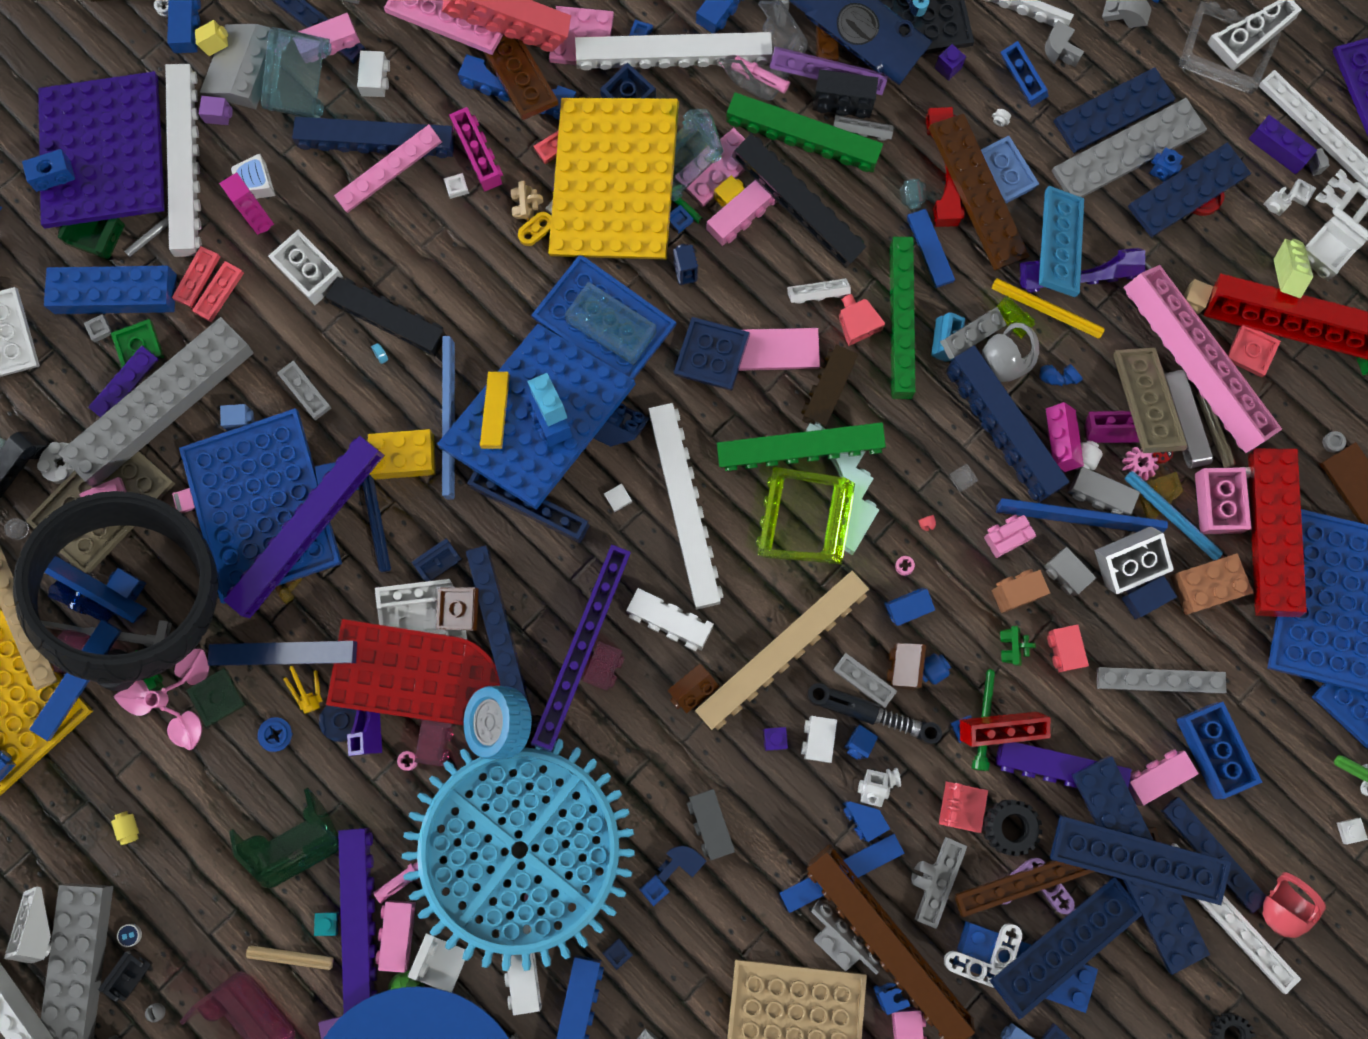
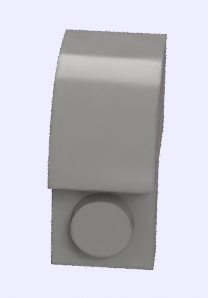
[1102,0,1152,28]
[1045,20,1084,67]

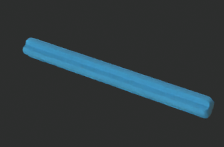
[1124,471,1223,560]

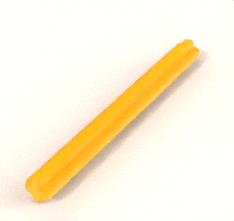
[992,278,1105,338]

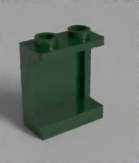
[58,218,125,260]

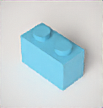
[528,373,567,427]

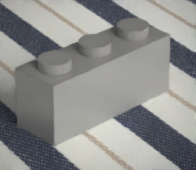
[1068,467,1140,516]

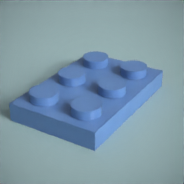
[981,136,1039,203]

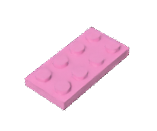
[676,128,745,207]

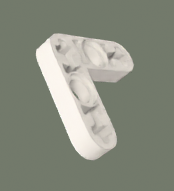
[944,923,1022,988]

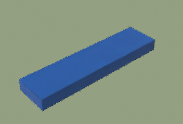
[907,209,955,288]

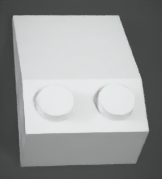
[4,886,51,963]

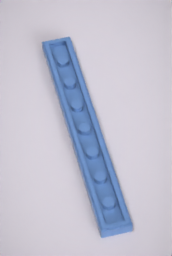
[442,336,455,500]

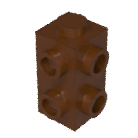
[668,664,719,714]

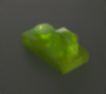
[996,296,1036,339]

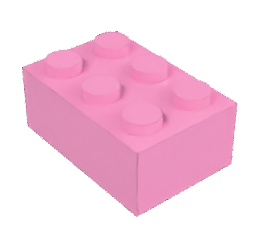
[1195,468,1251,534]

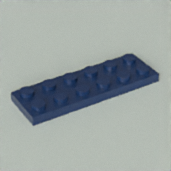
[1054,67,1176,153]
[1128,142,1251,238]

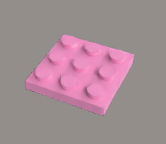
[549,6,614,65]

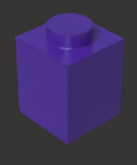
[935,44,966,81]
[763,727,788,751]

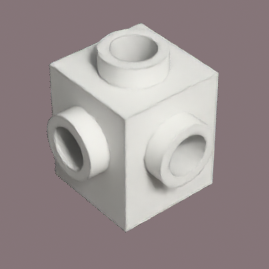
[858,769,890,807]

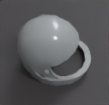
[982,323,1039,382]

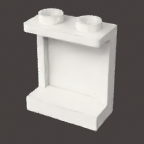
[1305,216,1366,281]

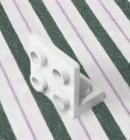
[408,933,465,993]

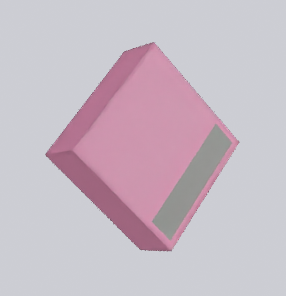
[172,488,195,513]

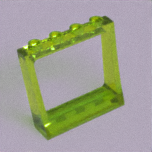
[756,467,855,564]

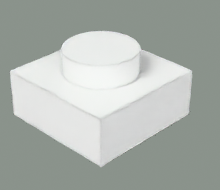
[1337,818,1368,844]

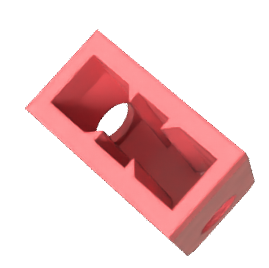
[839,294,885,346]

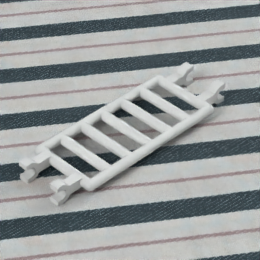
[1315,169,1368,241]

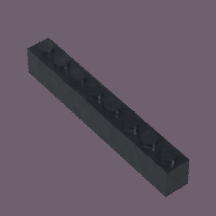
[731,134,867,268]

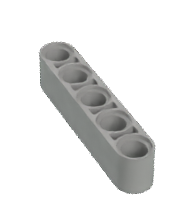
[1164,370,1213,469]

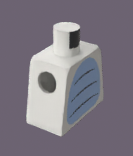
[231,154,276,199]

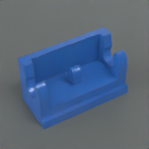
[884,588,935,626]
[873,983,910,1015]

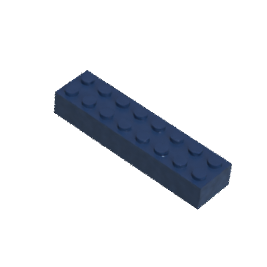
[946,345,1069,503]

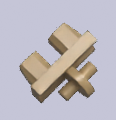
[511,181,543,221]

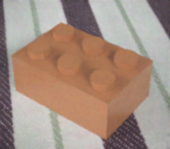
[1170,553,1253,615]

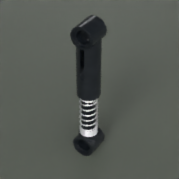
[807,683,942,744]

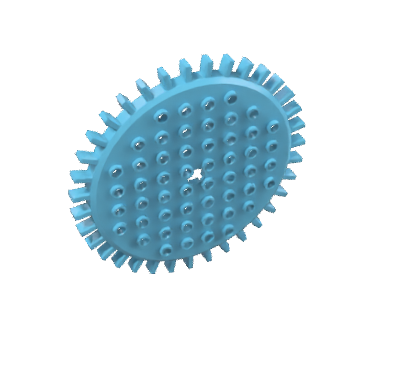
[402,739,635,971]

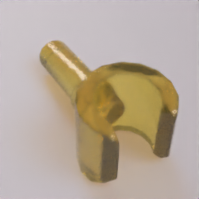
[279,578,303,604]

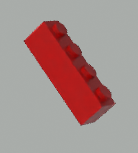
[960,712,1051,747]

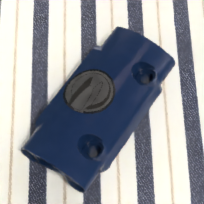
[789,0,932,85]

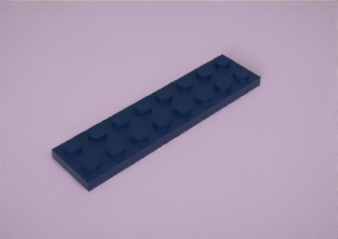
[1050,815,1232,905]
[989,877,1142,1020]

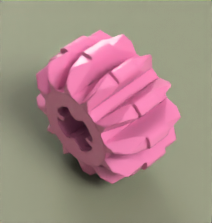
[1122,447,1159,481]

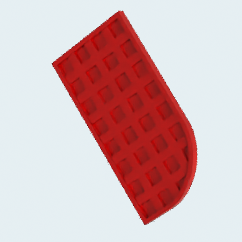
[326,619,501,725]

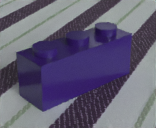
[1248,115,1317,175]

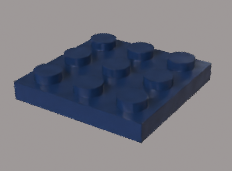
[674,317,750,391]

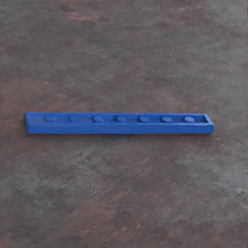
[996,498,1168,532]

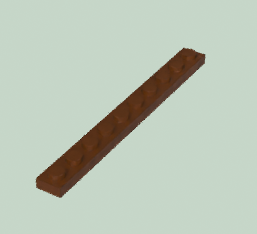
[954,827,1161,917]

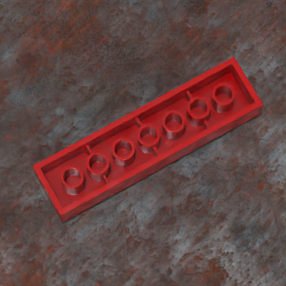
[1203,273,1368,360]
[1248,448,1307,617]

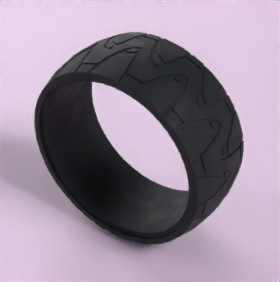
[13,491,218,684]

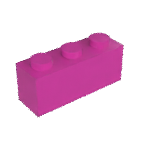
[1046,402,1084,472]

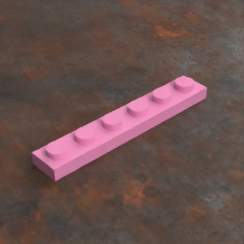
[334,125,442,213]

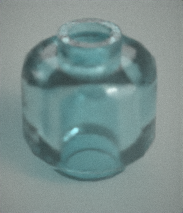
[900,179,927,210]

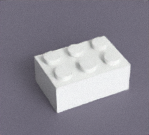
[268,230,344,305]

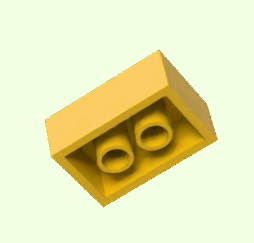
[368,429,436,480]

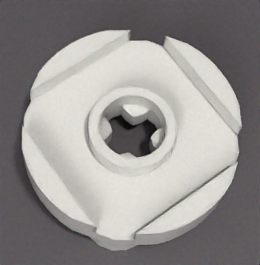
[37,442,74,484]

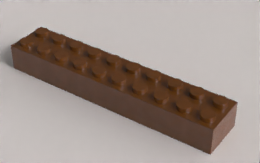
[807,844,975,1039]

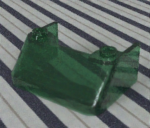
[229,788,339,888]

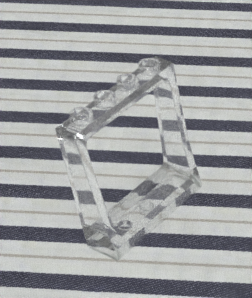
[1178,1,1282,94]

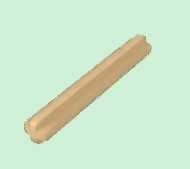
[246,946,334,970]

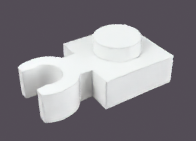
[1263,187,1295,216]

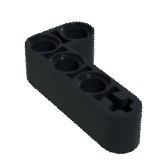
[0,431,49,498]

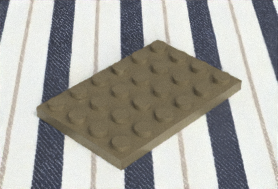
[26,451,176,575]

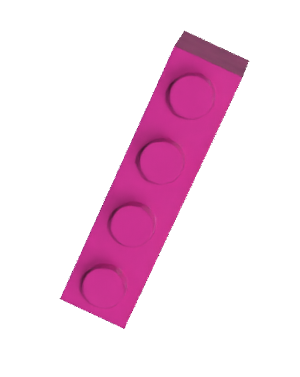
[219,172,274,235]

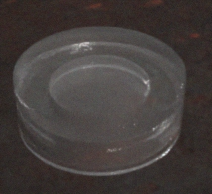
[4,518,29,540]

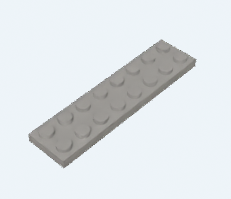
[1051,98,1207,197]

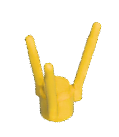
[283,665,323,714]

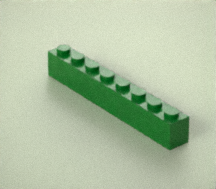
[726,92,883,173]
[890,237,915,399]
[717,422,886,471]

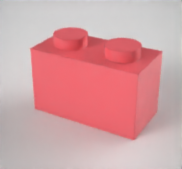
[1047,625,1089,673]

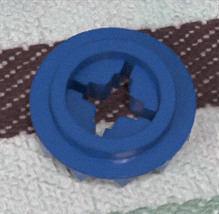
[258,717,293,752]

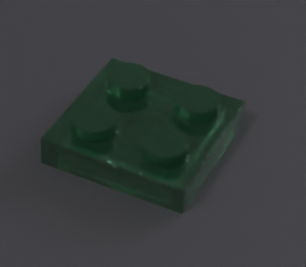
[186,668,246,727]

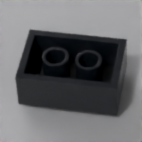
[813,69,878,119]

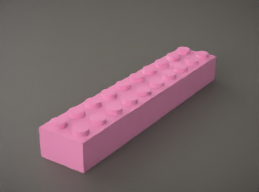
[1123,265,1282,453]

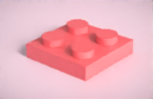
[1227,326,1281,378]

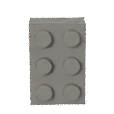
[1094,527,1174,594]

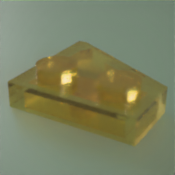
[1139,472,1183,519]

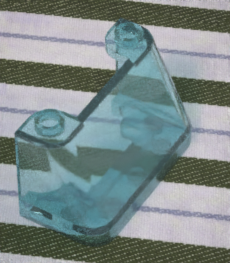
[261,27,332,118]
[671,109,723,201]

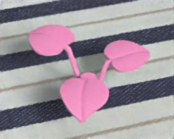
[114,649,209,750]

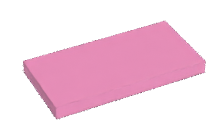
[739,328,820,371]

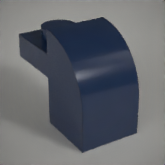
[658,845,707,882]

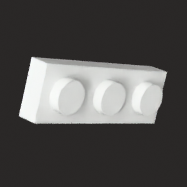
[787,278,851,304]

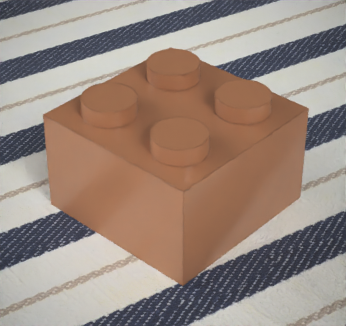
[992,569,1050,613]

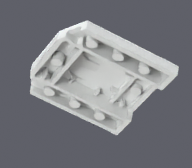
[375,579,467,640]

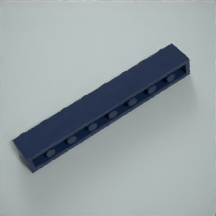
[292,117,455,158]
[466,546,532,710]

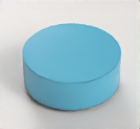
[371,343,388,364]

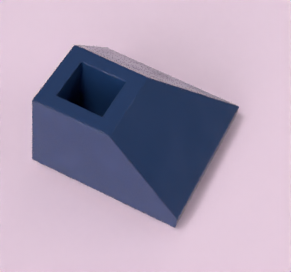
[594,403,650,447]

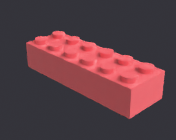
[442,0,571,52]

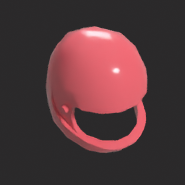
[1262,872,1326,938]

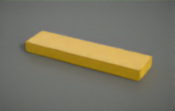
[480,372,510,449]

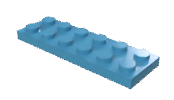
[1039,186,1084,297]

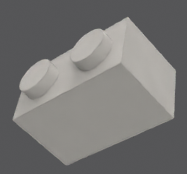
[1044,547,1096,597]

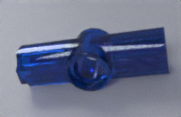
[48,581,114,621]

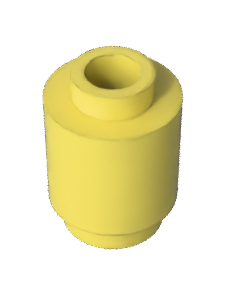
[111,811,139,845]

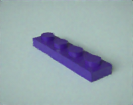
[88,345,160,417]

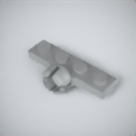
[911,837,967,929]

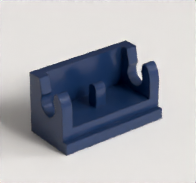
[412,538,462,582]

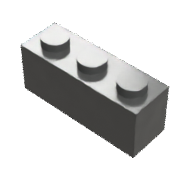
[687,789,735,861]

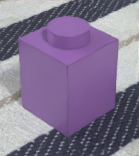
[198,96,233,125]

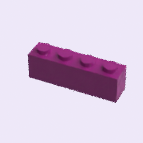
[1084,411,1139,443]

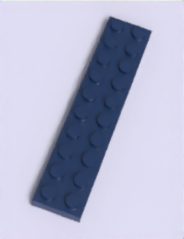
[1071,755,1210,975]

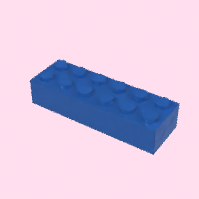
[44,266,177,314]
[953,921,1098,1013]

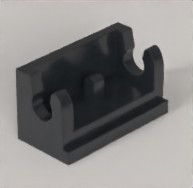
[98,949,153,1002]

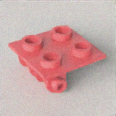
[938,781,988,833]

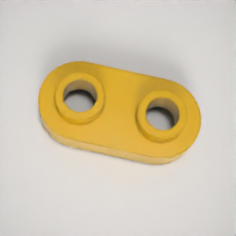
[518,212,551,246]

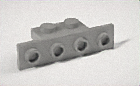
[811,899,882,974]

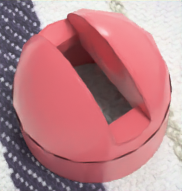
[918,515,936,531]

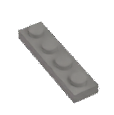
[940,307,1007,359]

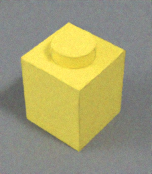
[195,20,228,56]

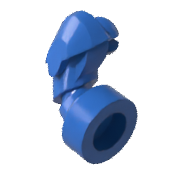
[1039,364,1083,386]

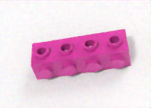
[449,107,503,192]

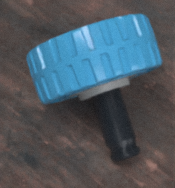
[464,686,542,760]

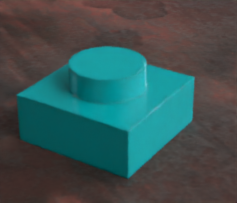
[314,912,339,936]

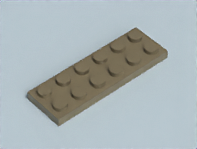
[1113,348,1187,453]

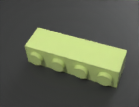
[1273,239,1313,298]

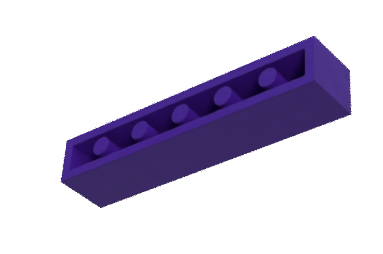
[995,742,1132,789]

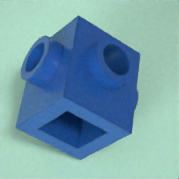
[1149,147,1183,182]

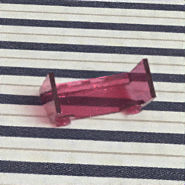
[180,972,295,1039]

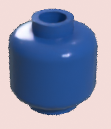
[922,653,951,685]

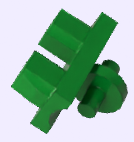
[1000,626,1036,666]

